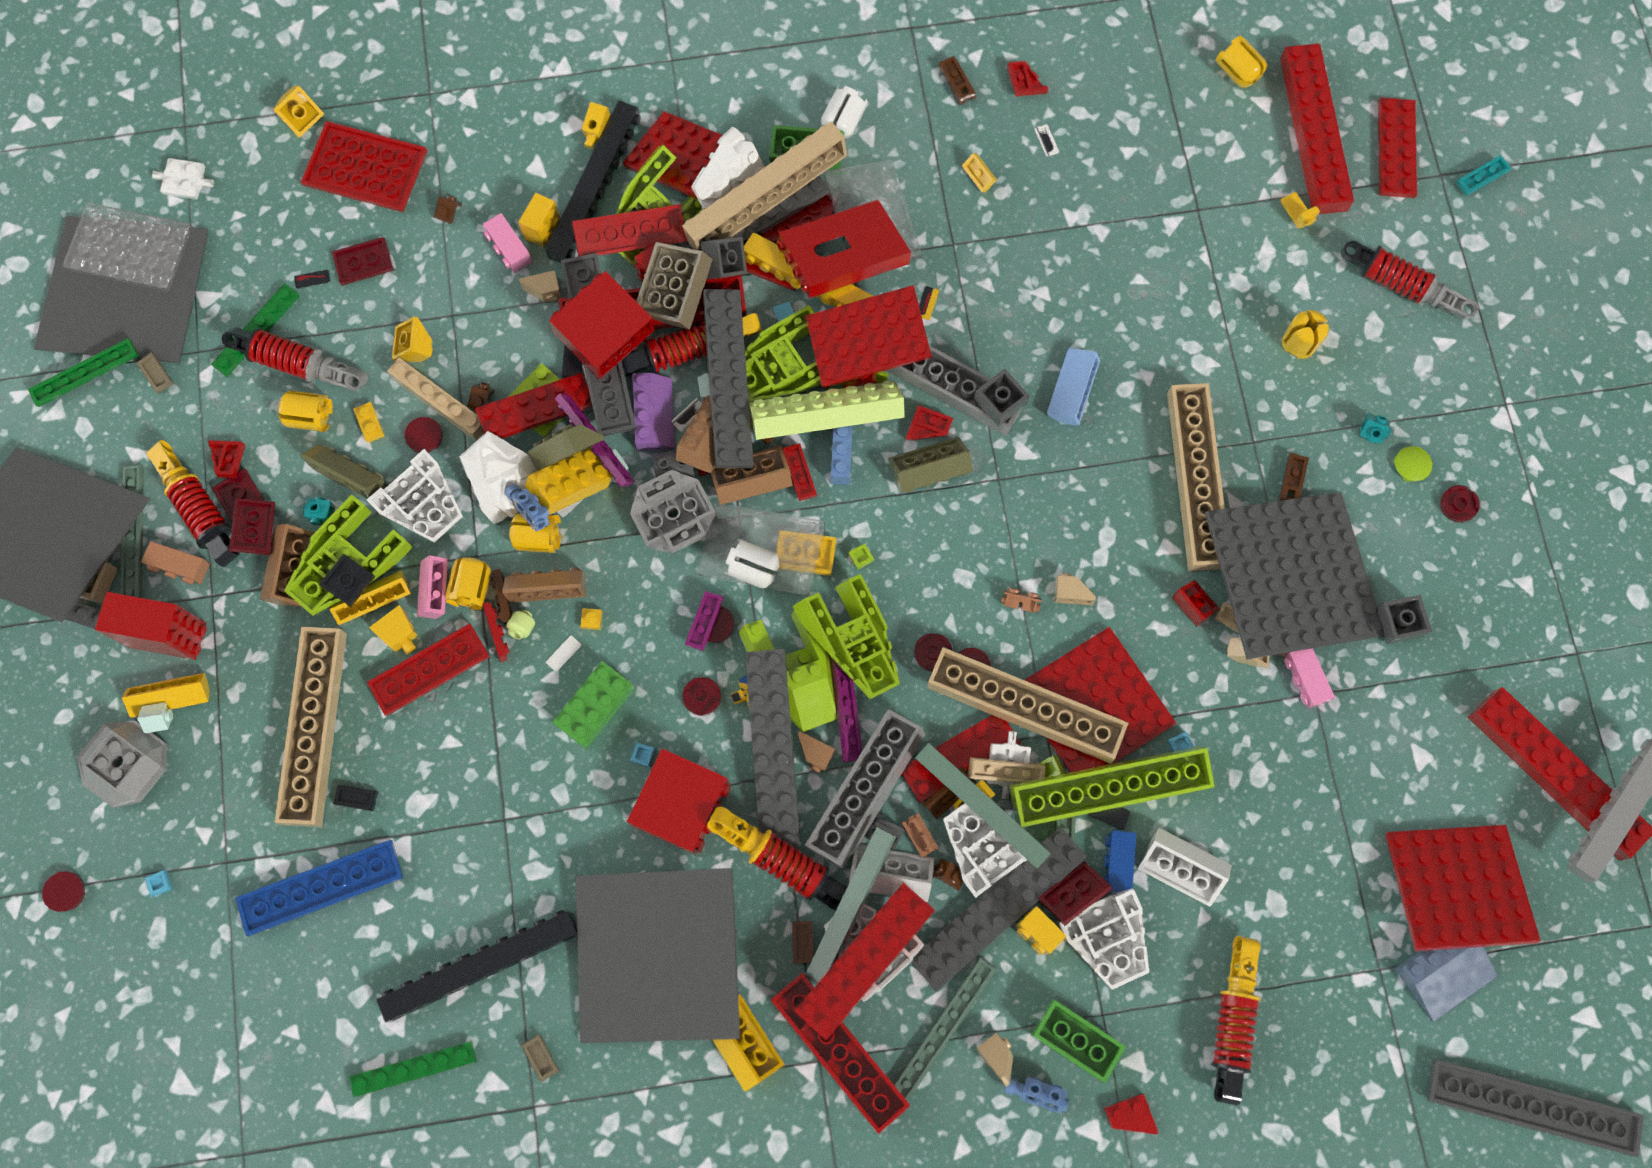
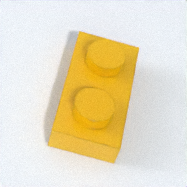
[962,153,997,192]
[353,402,385,443]

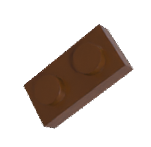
[792,921,813,963]

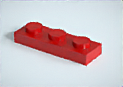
[782,443,817,502]
[483,602,510,662]

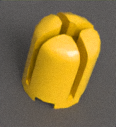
[1215,35,1267,88]
[1282,310,1329,359]
[278,390,333,432]
[509,513,562,553]
[445,557,491,610]

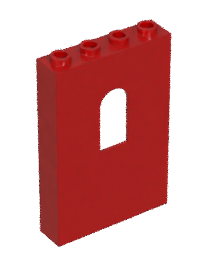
[777,199,911,298]

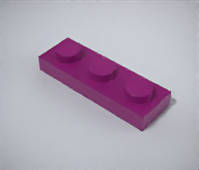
[685,591,724,652]

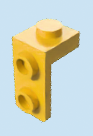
[1280,192,1320,229]

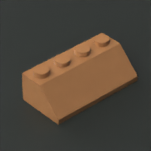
[676,395,715,473]
[711,446,793,505]
[260,524,315,607]
[503,568,587,603]

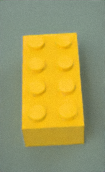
[524,447,613,515]

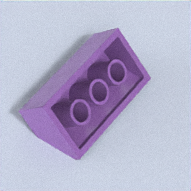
[633,373,675,452]

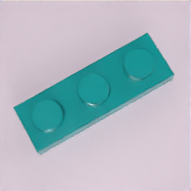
[1456,155,1512,197]

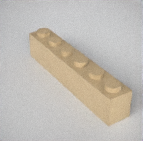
[387,358,485,441]

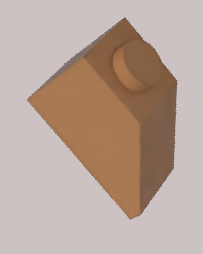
[798,732,835,773]

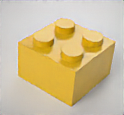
[518,193,561,248]
[1015,906,1066,955]

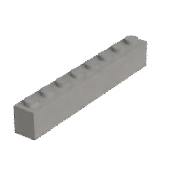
[1566,739,1652,883]

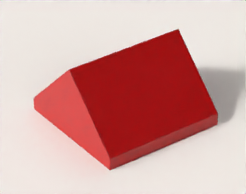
[1172,580,1220,627]

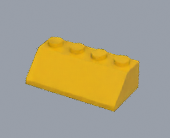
[713,994,785,1092]

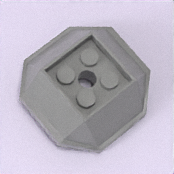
[630,470,716,554]
[77,720,168,808]

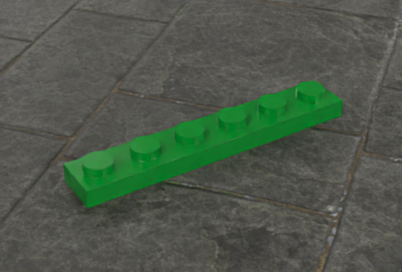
[211,283,300,377]
[28,338,139,407]
[349,1041,477,1097]

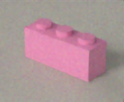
[483,213,533,273]
[417,555,448,619]
[1284,648,1335,709]

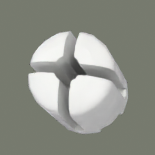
[821,86,868,139]
[724,538,779,588]

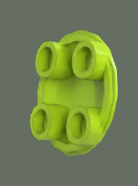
[1394,446,1433,482]

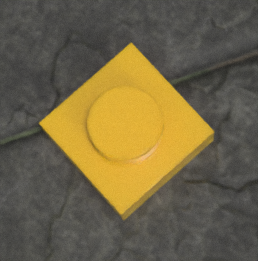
[580,608,603,630]

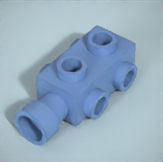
[505,484,549,532]
[1004,1077,1069,1113]

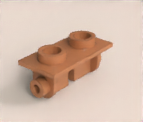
[1001,587,1042,613]
[902,813,939,858]

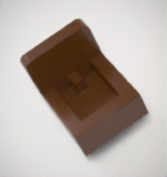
[433,194,462,224]
[467,382,495,410]
[932,859,964,891]

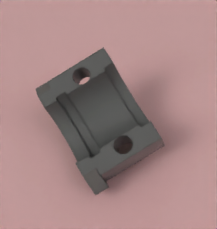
[866,817,905,850]

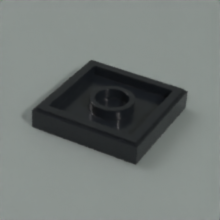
[319,554,375,607]

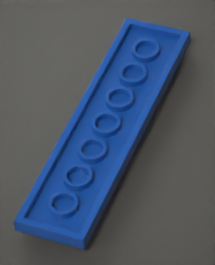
[235,840,404,937]

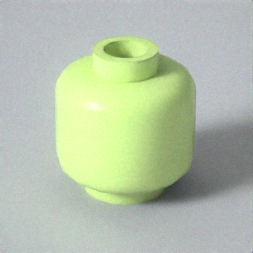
[506,610,535,640]

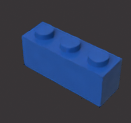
[1102,830,1136,894]

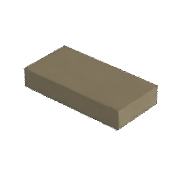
[136,352,174,394]
[521,1034,560,1082]

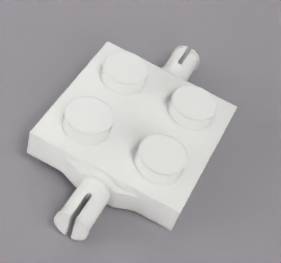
[152,158,214,200]
[987,731,1031,799]

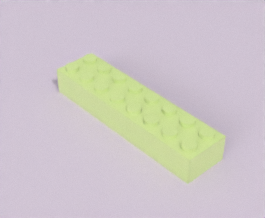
[749,380,905,440]

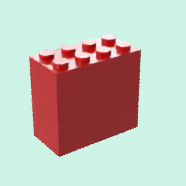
[549,271,654,380]
[95,592,207,660]
[627,749,731,856]

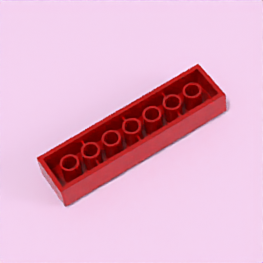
[794,883,935,1041]
[771,973,911,1134]

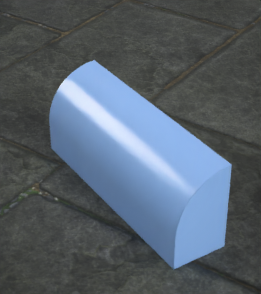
[1047,348,1100,426]

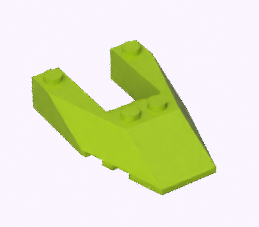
[616,145,703,266]
[745,305,822,402]
[284,494,413,616]
[792,574,900,699]
[739,610,838,732]

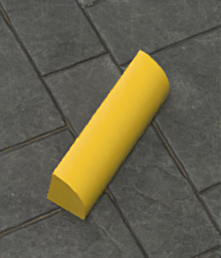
[330,570,411,626]
[122,673,209,718]

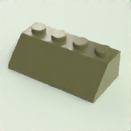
[528,424,605,471]
[888,437,973,493]
[300,444,387,499]

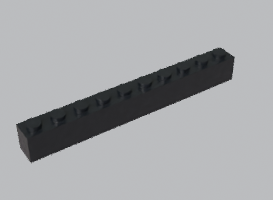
[545,100,641,263]
[376,910,577,1023]

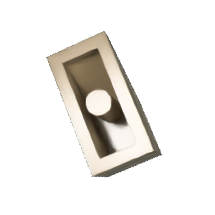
[519,270,562,302]
[1054,573,1096,605]
[1227,638,1270,668]
[977,1033,1013,1087]

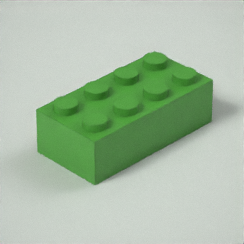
[769,125,844,174]
[552,661,635,750]
[1030,1000,1126,1083]

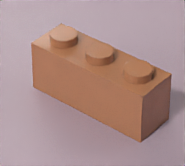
[141,541,210,585]

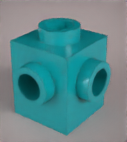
[1360,413,1392,444]
[303,497,335,525]

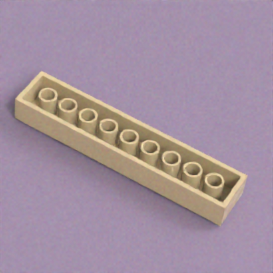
[682,121,847,251]
[1167,383,1225,571]
[275,627,347,827]
[927,647,1128,764]

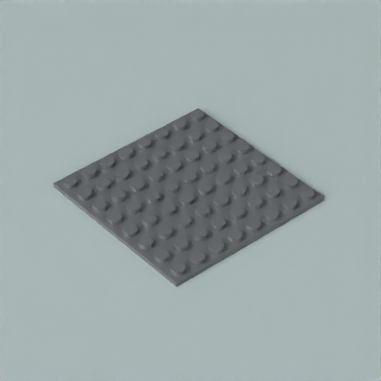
[34,216,209,363]
[0,447,150,623]
[1205,492,1384,660]
[576,868,740,1043]

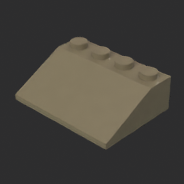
[636,242,713,329]

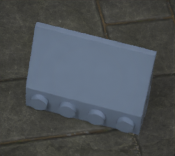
[1394,947,1497,1022]

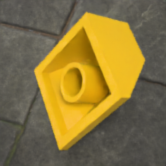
[273,86,324,138]
[392,316,433,362]

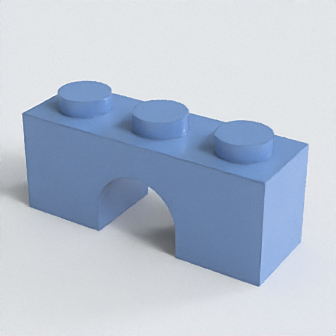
[831,426,852,485]

